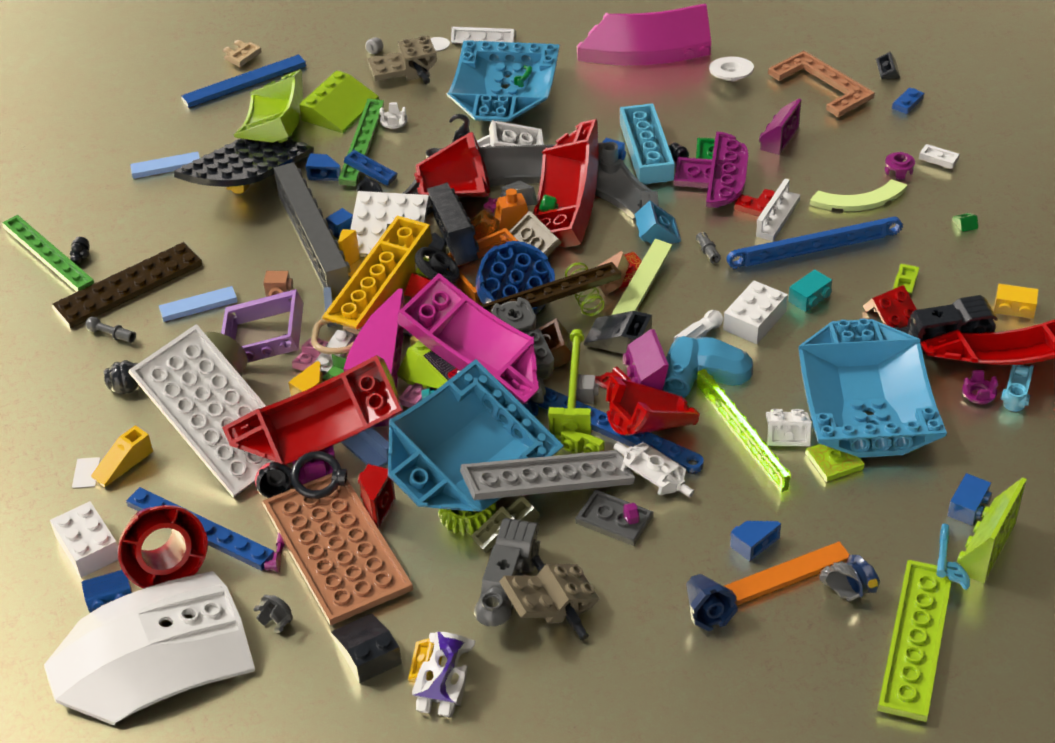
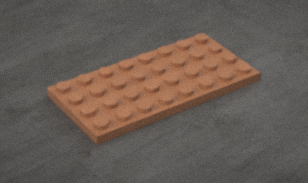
[263,473,413,626]

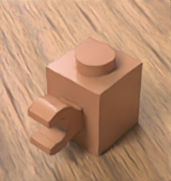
[263,271,293,297]

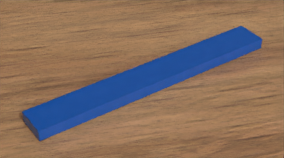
[181,54,306,108]

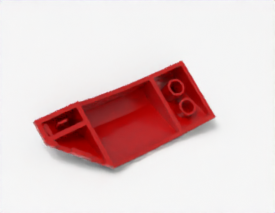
[533,119,598,248]
[920,319,1055,365]
[222,355,403,465]

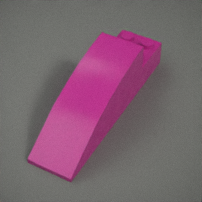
[343,289,405,427]

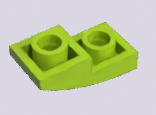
[561,431,605,454]

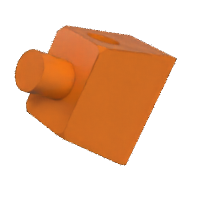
[494,189,529,231]

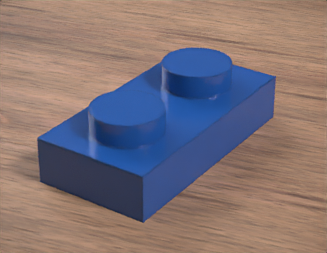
[892,87,924,114]

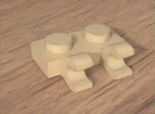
[223,40,262,67]

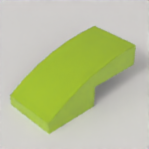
[893,264,919,295]

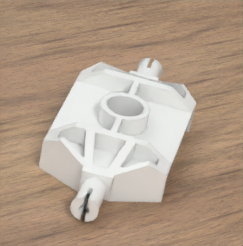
[613,441,695,498]

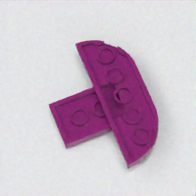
[674,131,748,208]

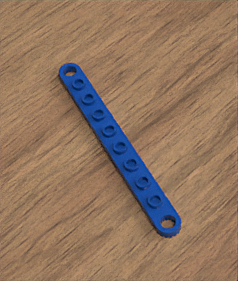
[726,217,903,269]
[528,387,704,474]

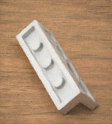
[451,27,517,44]
[756,179,801,241]

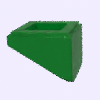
[952,213,978,232]

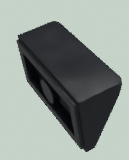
[876,51,901,79]

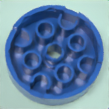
[476,241,555,315]

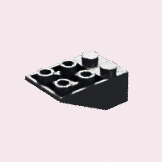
[584,311,652,354]

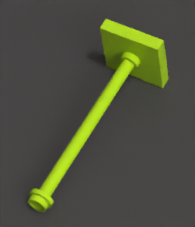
[548,329,592,441]

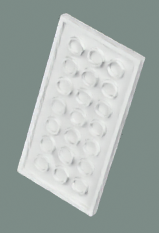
[129,324,275,498]

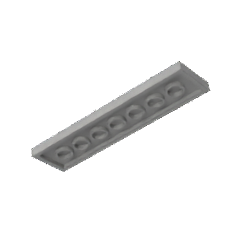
[460,450,635,500]

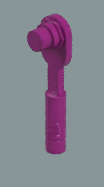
[264,533,285,573]

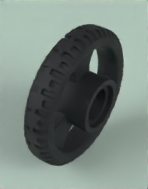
[415,247,460,284]

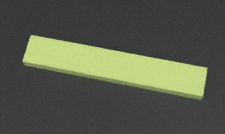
[611,239,672,315]

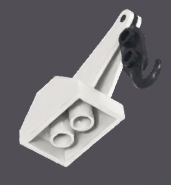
[449,114,544,147]

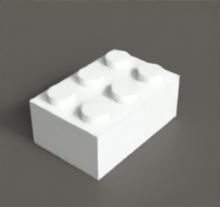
[723,280,788,344]
[50,501,118,578]

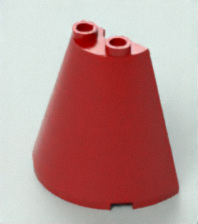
[414,132,490,197]
[606,375,700,435]

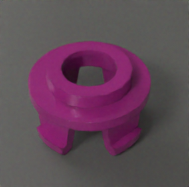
[885,152,915,180]
[962,370,998,404]

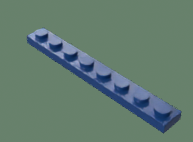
[126,487,274,571]

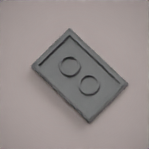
[575,489,653,546]

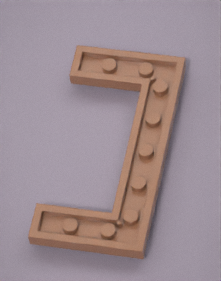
[768,51,875,117]

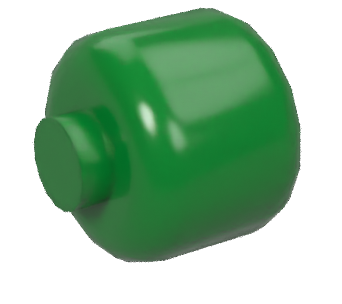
[539,194,559,212]

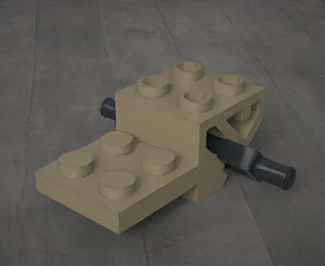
[368,36,437,84]
[499,555,599,641]

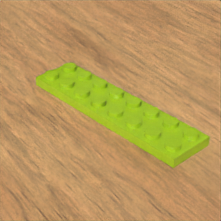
[877,560,951,722]

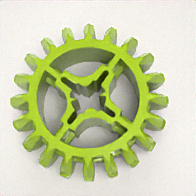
[438,502,496,536]

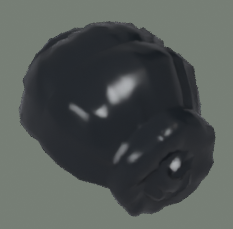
[103,360,139,394]

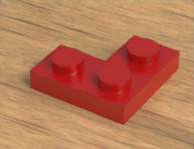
[734,189,775,217]

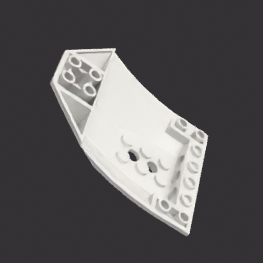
[44,571,255,726]

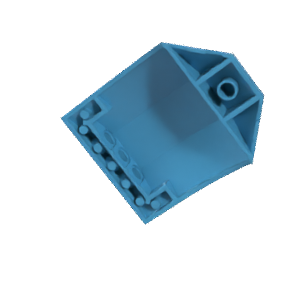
[388,359,564,512]

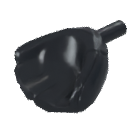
[356,176,383,192]

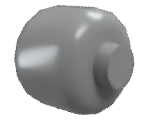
[365,37,383,54]

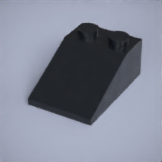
[330,613,402,683]

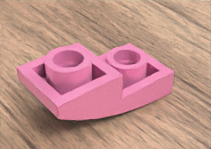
[292,338,328,371]

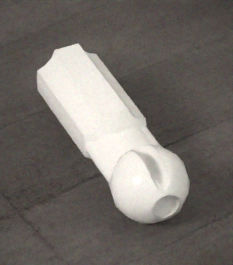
[674,310,723,341]

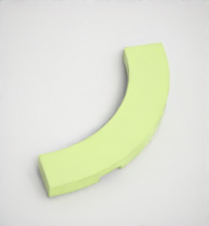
[810,179,907,211]

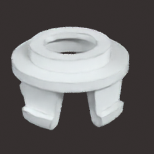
[380,102,408,129]

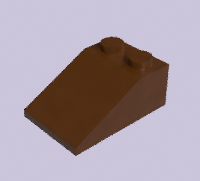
[540,318,572,368]

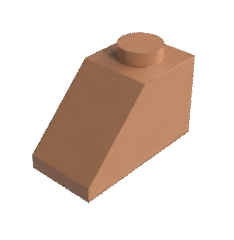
[597,251,629,296]

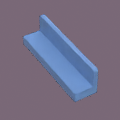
[341,427,389,467]

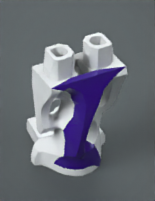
[412,632,475,718]

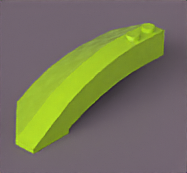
[233,70,303,143]

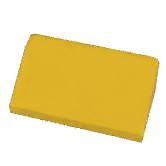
[338,229,360,266]
[408,638,442,683]

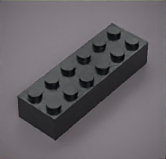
[427,183,480,266]

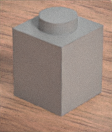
[576,374,599,404]

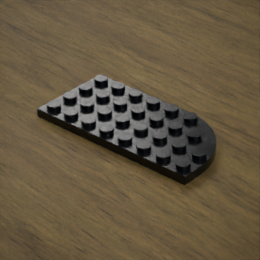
[174,138,314,187]

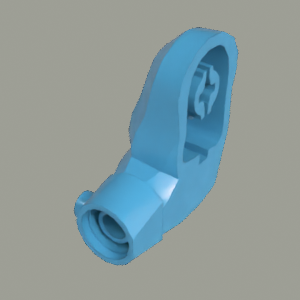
[663,336,753,398]

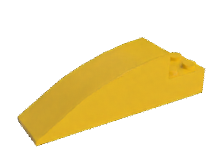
[322,216,432,330]

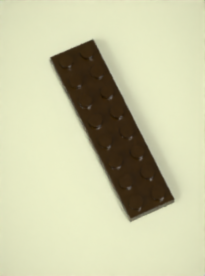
[52,242,203,329]

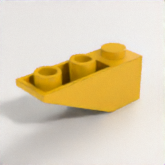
[91,425,154,487]

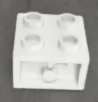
[766,409,811,446]

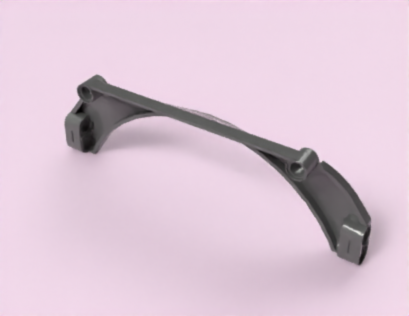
[402,142,659,219]

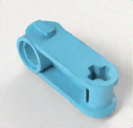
[1001,364,1034,412]

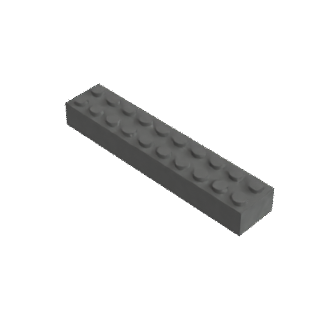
[274,162,351,298]

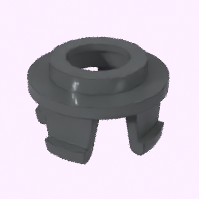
[253,595,293,633]

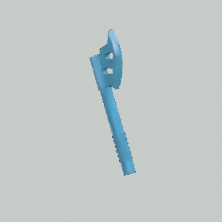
[937,523,970,590]

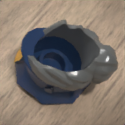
[819,555,880,601]

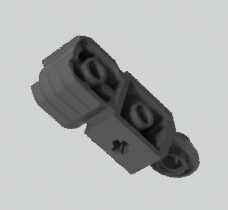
[491,297,554,404]
[474,518,540,626]

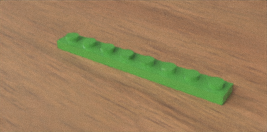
[338,99,384,187]
[2,215,94,291]

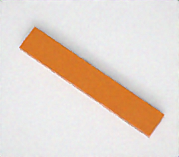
[724,541,850,606]

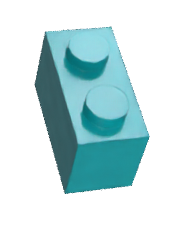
[788,269,832,312]

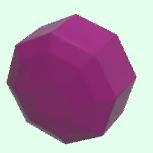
[623,502,640,525]

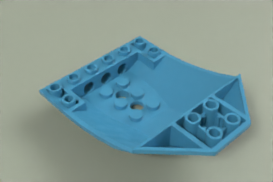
[446,40,560,122]
[798,318,947,458]

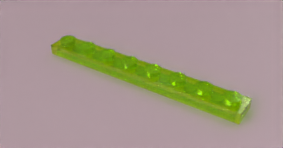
[697,369,791,492]

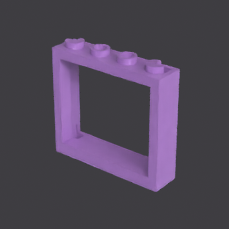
[221,289,304,363]

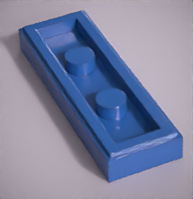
[344,150,398,186]

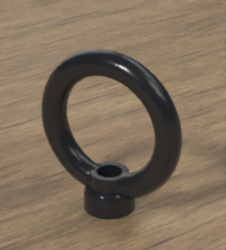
[291,451,347,499]

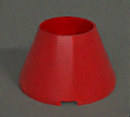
[118,505,208,589]

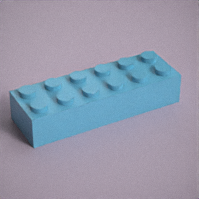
[620,103,674,185]

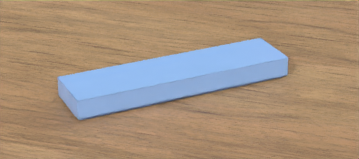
[130,151,200,179]
[159,286,237,322]

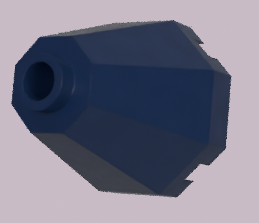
[686,574,738,631]

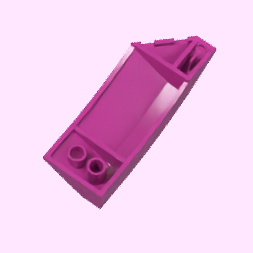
[577,3,711,66]
[397,273,539,404]

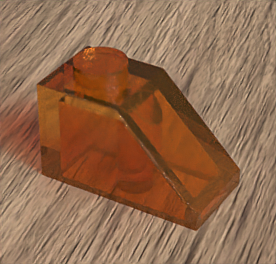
[470,209,500,241]

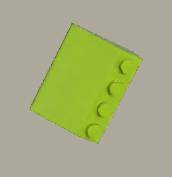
[299,70,379,133]
[957,477,1027,583]

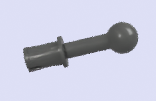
[85,317,136,343]

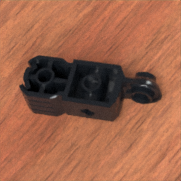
[892,295,998,354]

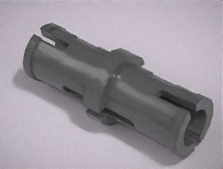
[696,232,721,264]

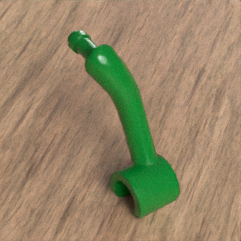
[514,65,532,88]

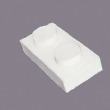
[919,144,960,169]

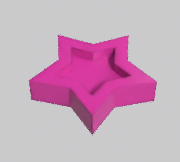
[484,197,498,213]

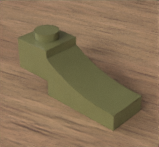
[471,496,541,553]

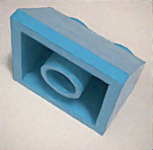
[635,201,681,245]

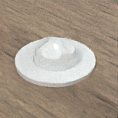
[709,57,754,82]

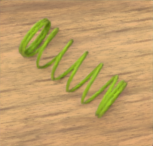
[565,262,605,316]

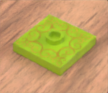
[805,444,865,482]

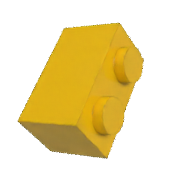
[994,284,1038,319]

